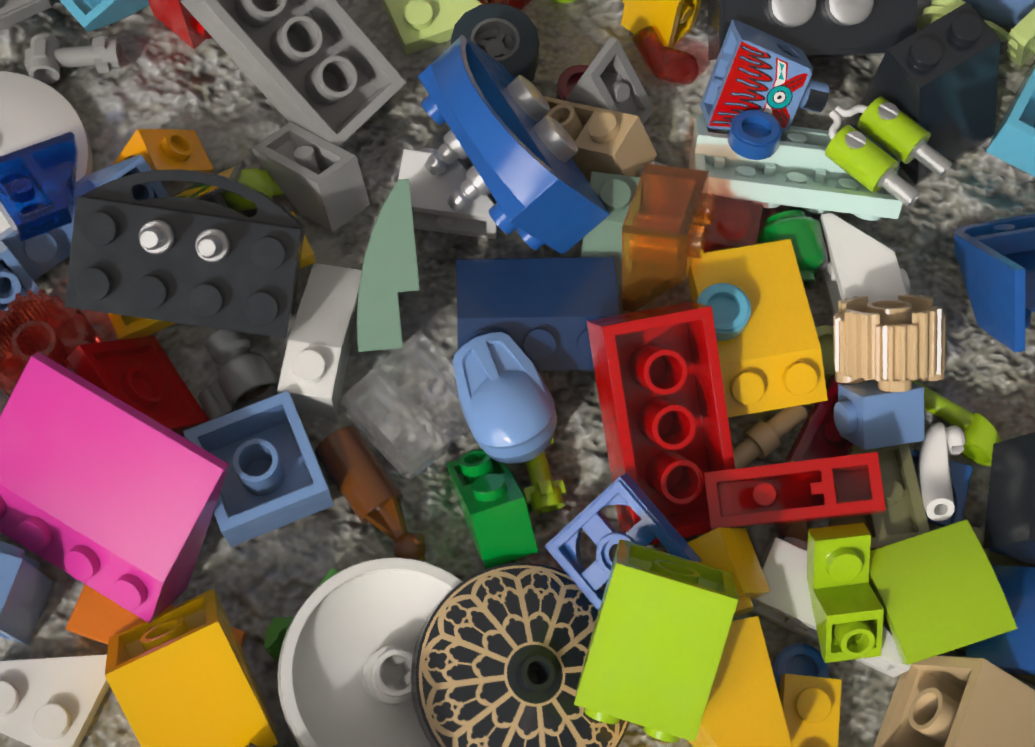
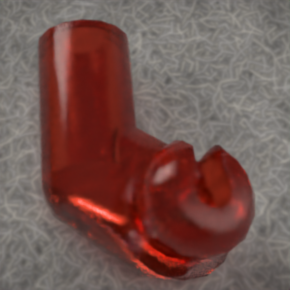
[632,26,699,85]

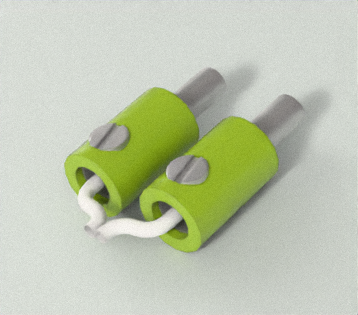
[824,96,952,207]

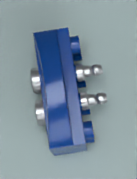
[418,34,610,255]

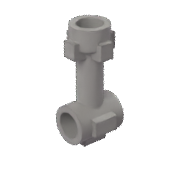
[24,34,123,84]

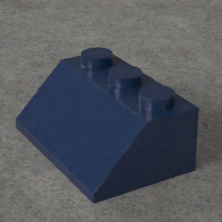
[456,256,620,371]

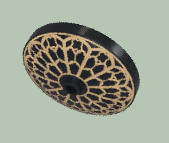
[411,563,630,747]

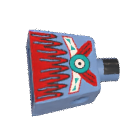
[700,19,829,133]

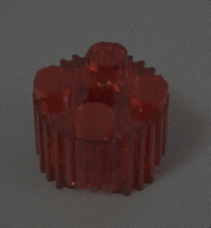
[0,289,101,398]

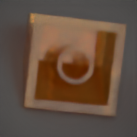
[622,163,716,312]

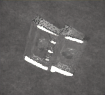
[337,333,470,481]

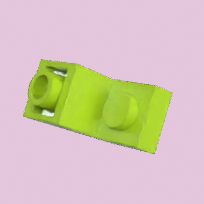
[807,522,884,663]

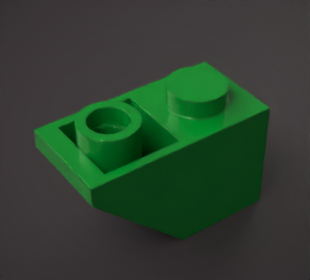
[446,449,538,569]

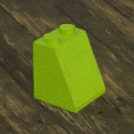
[574,539,739,743]

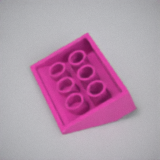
[0,352,230,623]

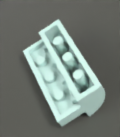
[688,114,902,221]

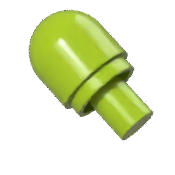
[222,167,284,211]

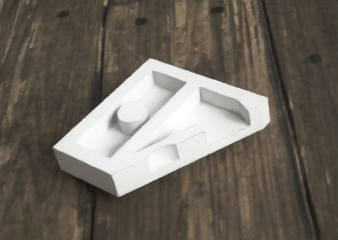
[0,654,110,747]

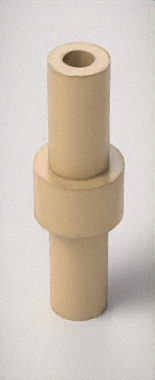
[733,405,808,469]

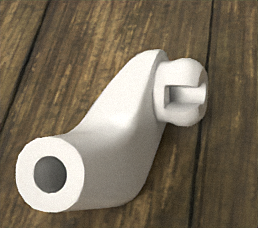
[917,422,965,521]

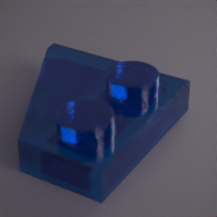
[0,131,78,242]

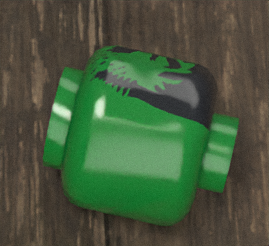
[756,210,829,288]

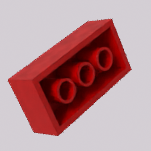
[587,301,735,545]

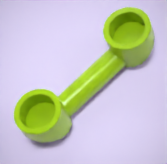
[912,380,1001,466]

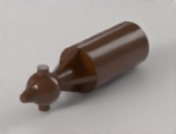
[314,425,427,563]

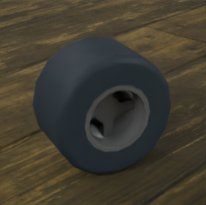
[450,3,540,83]

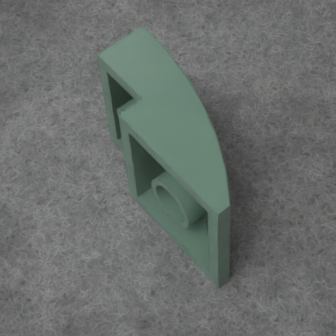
[357,179,420,352]

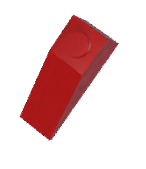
[704,452,886,530]

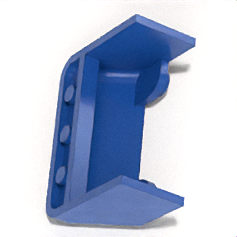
[954,214,1035,353]

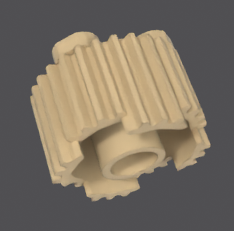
[834,294,946,392]

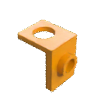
[112,129,214,173]

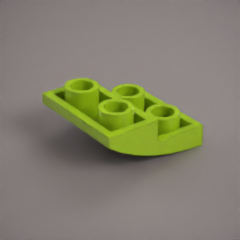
[869,519,1018,665]

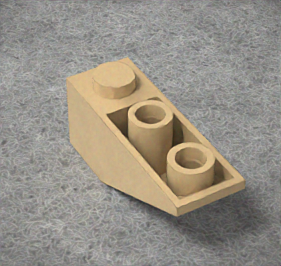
[543,96,657,182]

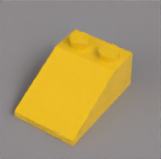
[686,239,828,418]

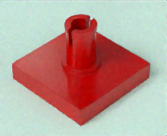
[66,336,209,436]

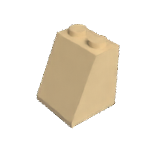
[873,656,1035,747]

